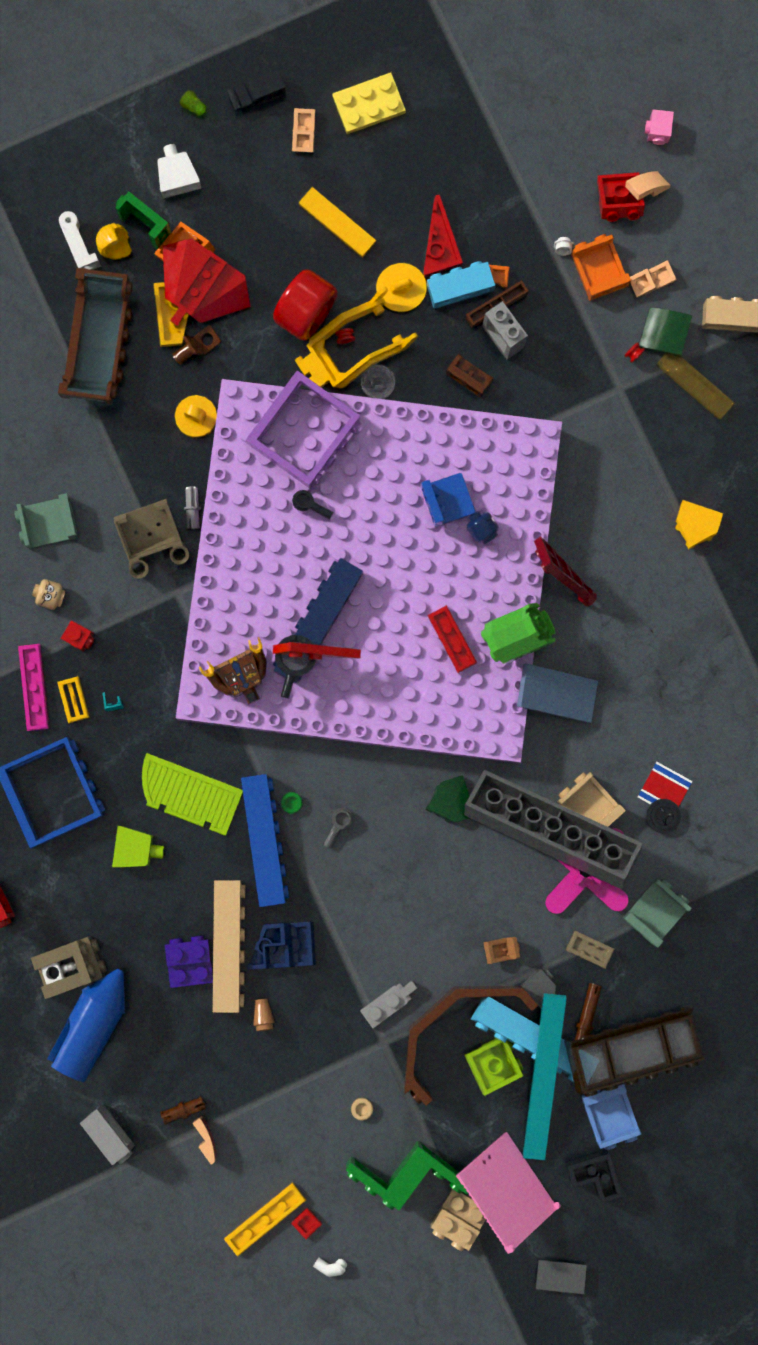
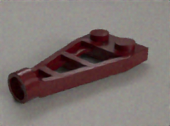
[534,536,597,606]

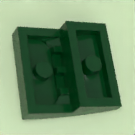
[639,307,692,357]

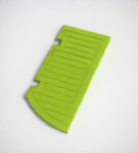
[142,753,243,836]

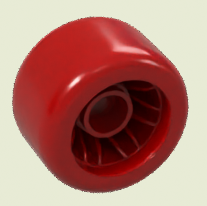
[273,269,338,340]

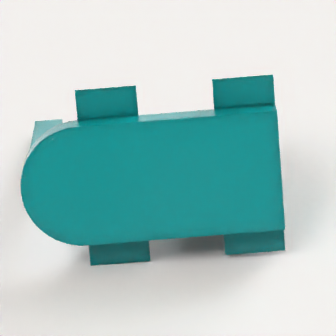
[103,692,124,711]

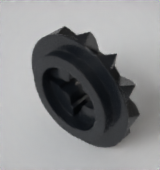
[646,799,681,833]

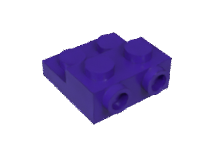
[165,935,213,988]

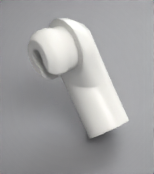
[313,1258,347,1277]

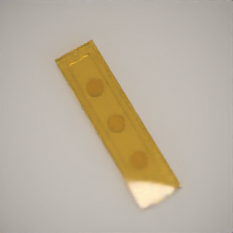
[656,354,734,420]

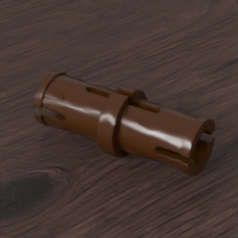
[160,1096,206,1125]

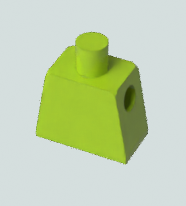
[112,826,165,867]

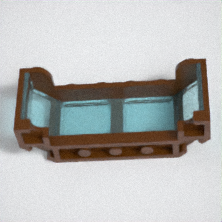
[58,268,133,405]

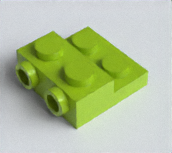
[465,1039,523,1096]

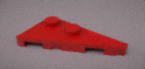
[423,194,463,278]
[273,642,361,660]

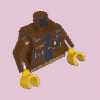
[199,637,267,705]

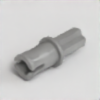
[184,486,201,529]

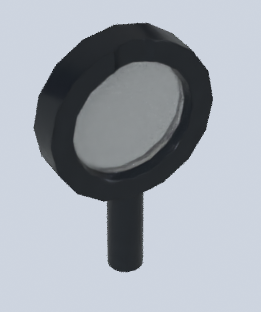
[275,635,316,699]

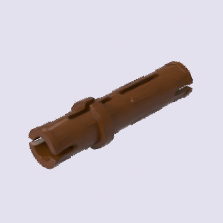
[575,983,602,1050]

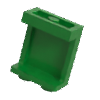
[115,191,171,249]

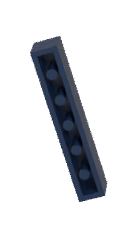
[273,558,363,685]

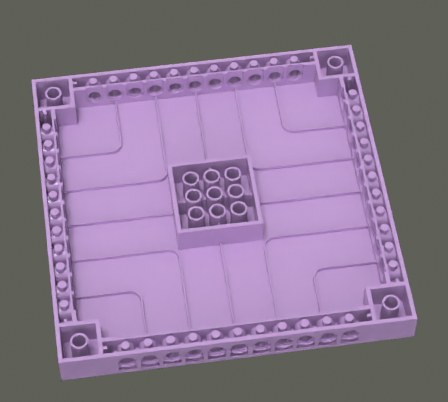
[176,379,562,764]

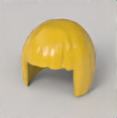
[96,223,132,259]

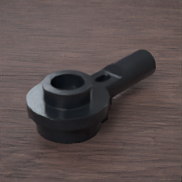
[292,490,334,520]

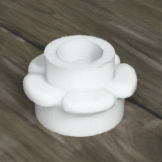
[554,237,575,256]

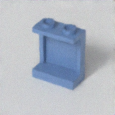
[581,1083,641,1150]

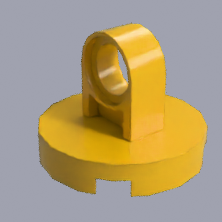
[175,395,217,438]

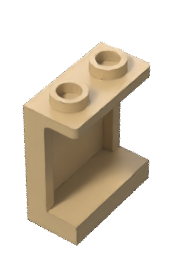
[557,772,626,827]

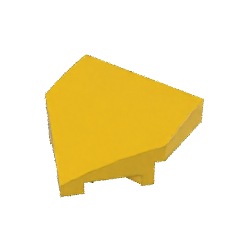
[675,500,723,549]

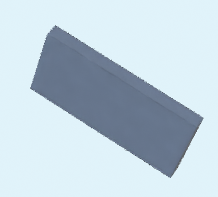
[517,664,598,723]

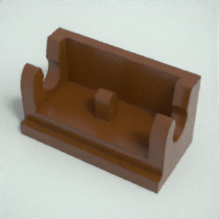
[446,354,494,398]

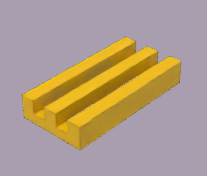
[57,676,90,724]

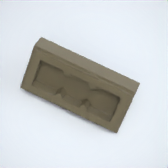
[566,930,614,969]

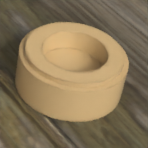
[351,1098,373,1121]

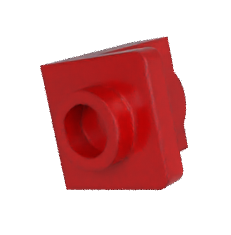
[60,620,95,652]

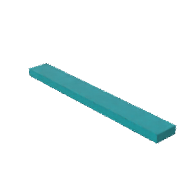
[523,993,567,1160]

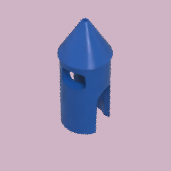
[47,969,125,1082]

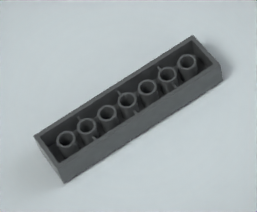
[464,770,643,890]

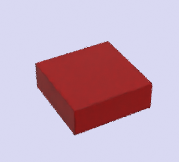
[291,1207,322,1239]

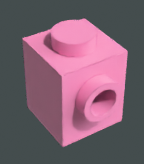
[645,110,674,145]

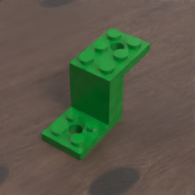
[346,1141,468,1210]

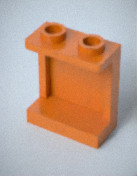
[571,234,631,301]

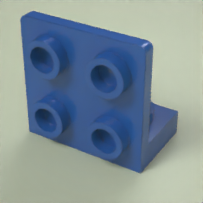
[421,473,475,527]

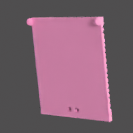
[456,1132,561,1254]

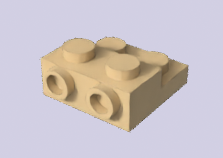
[430,1189,486,1251]

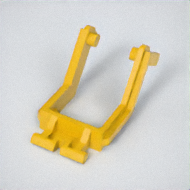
[295,287,418,388]

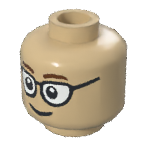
[32,579,65,610]

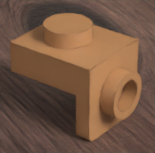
[483,937,520,964]

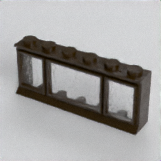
[564,1007,705,1097]

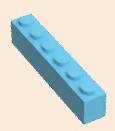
[471,997,599,1084]

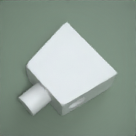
[158,144,201,199]

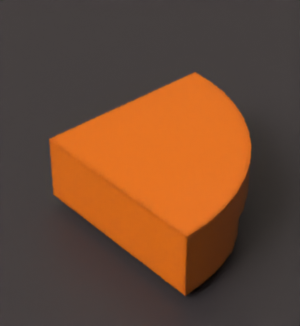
[489,265,510,289]

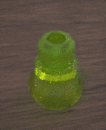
[179,90,207,115]

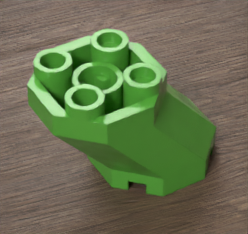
[481,603,555,664]

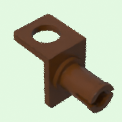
[172,325,221,364]

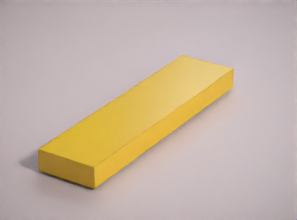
[299,187,376,258]
[224,1182,306,1257]

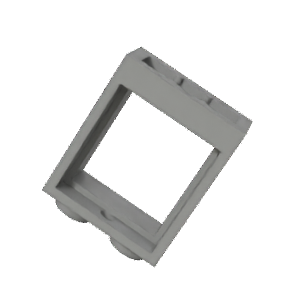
[482,301,528,360]
[80,1104,135,1166]

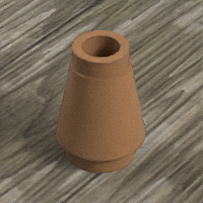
[254,999,275,1031]

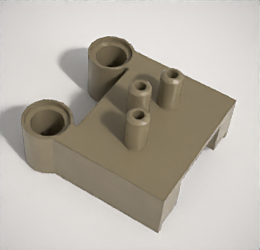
[114,499,189,579]

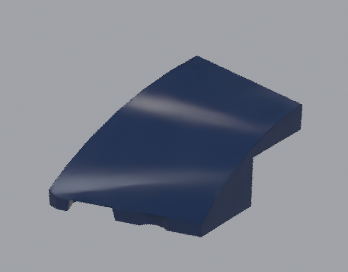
[247,922,316,970]

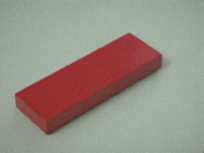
[427,605,477,673]

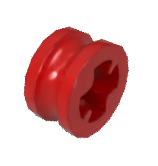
[335,328,355,344]
[624,342,645,363]

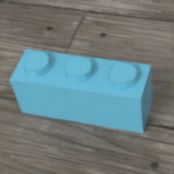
[427,261,495,309]

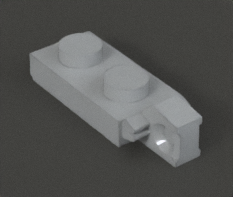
[360,981,417,1028]

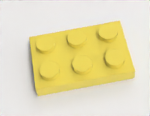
[332,72,406,134]

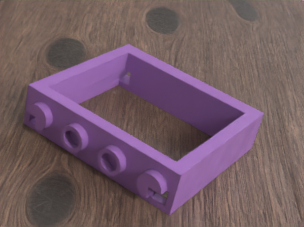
[246,371,361,489]

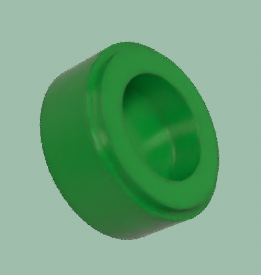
[281,792,303,814]

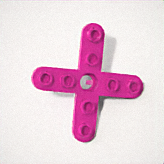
[545,828,628,914]

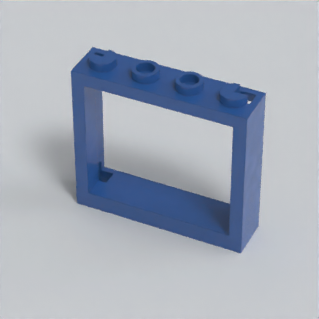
[0,737,105,848]

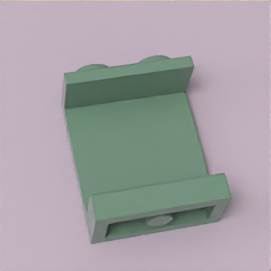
[14,493,79,549]
[623,879,692,948]

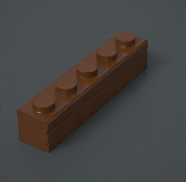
[465,280,529,329]

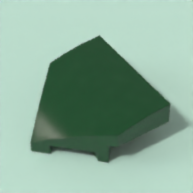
[425,775,470,823]

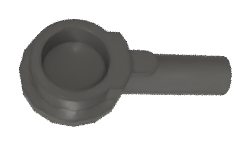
[324,807,353,849]

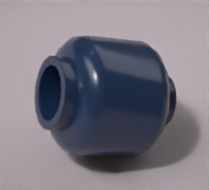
[467,511,499,544]

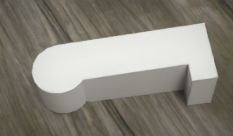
[59,211,101,270]

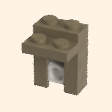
[31,936,107,999]

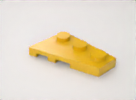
[153,282,188,347]

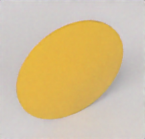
[376,263,427,312]

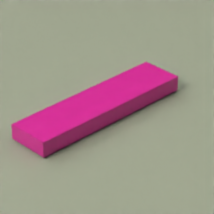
[18,644,50,732]

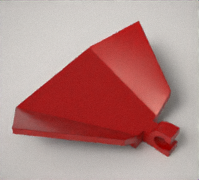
[163,239,251,326]

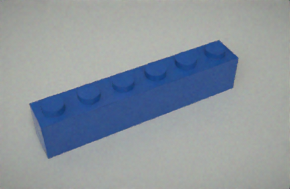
[241,774,289,907]

